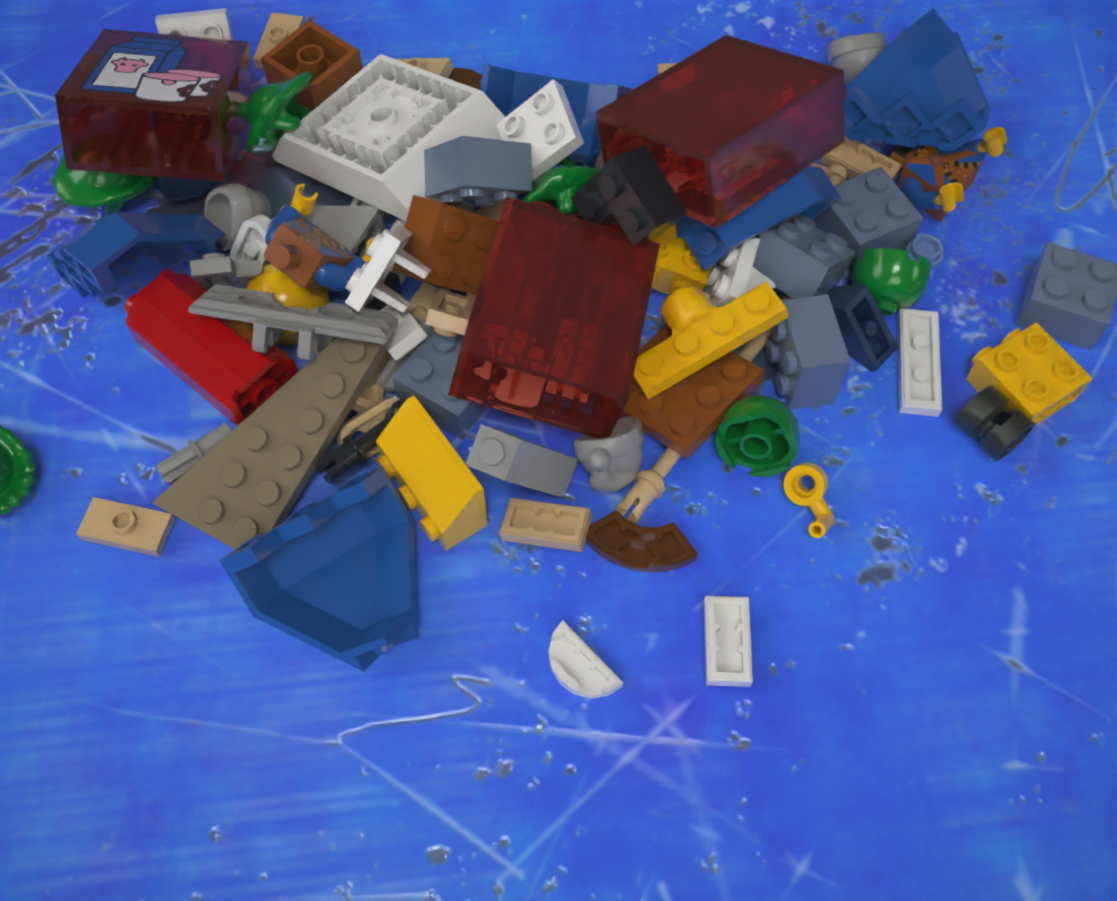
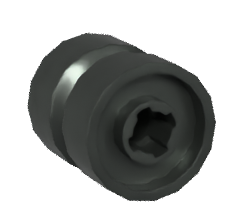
[954,385,1036,462]

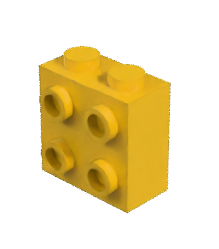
[624,223,711,295]
[966,322,1093,426]

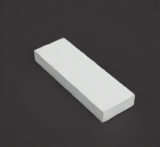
[897,309,942,417]

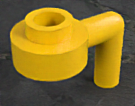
[783,462,835,538]

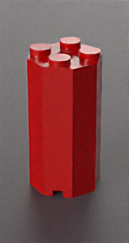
[124,269,298,426]

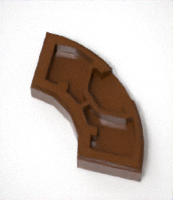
[585,510,698,572]

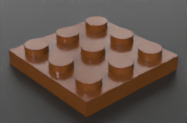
[597,324,764,459]

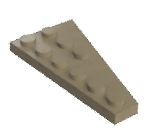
[152,337,386,549]

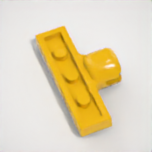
[626,281,789,400]

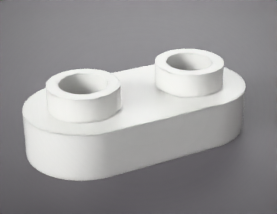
[230,215,272,267]

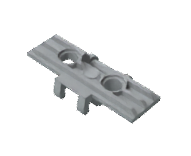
[189,284,399,361]

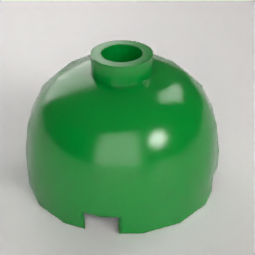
[852,248,932,316]
[715,395,800,477]

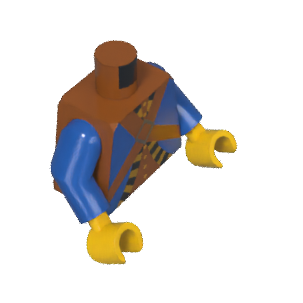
[889,127,1008,222]
[264,183,375,291]

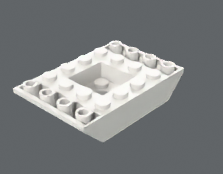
[272,54,505,221]

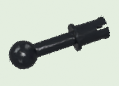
[315,399,406,484]

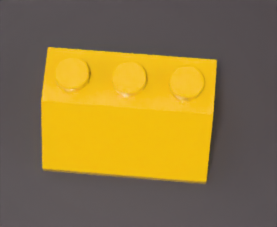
[375,395,488,551]

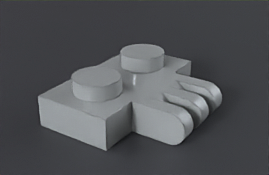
[190,253,264,291]

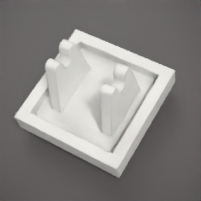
[155,8,242,86]
[497,79,584,182]
[345,225,431,313]
[703,237,776,307]

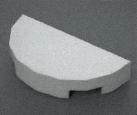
[548,620,623,698]

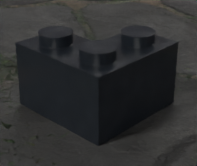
[571,144,687,247]

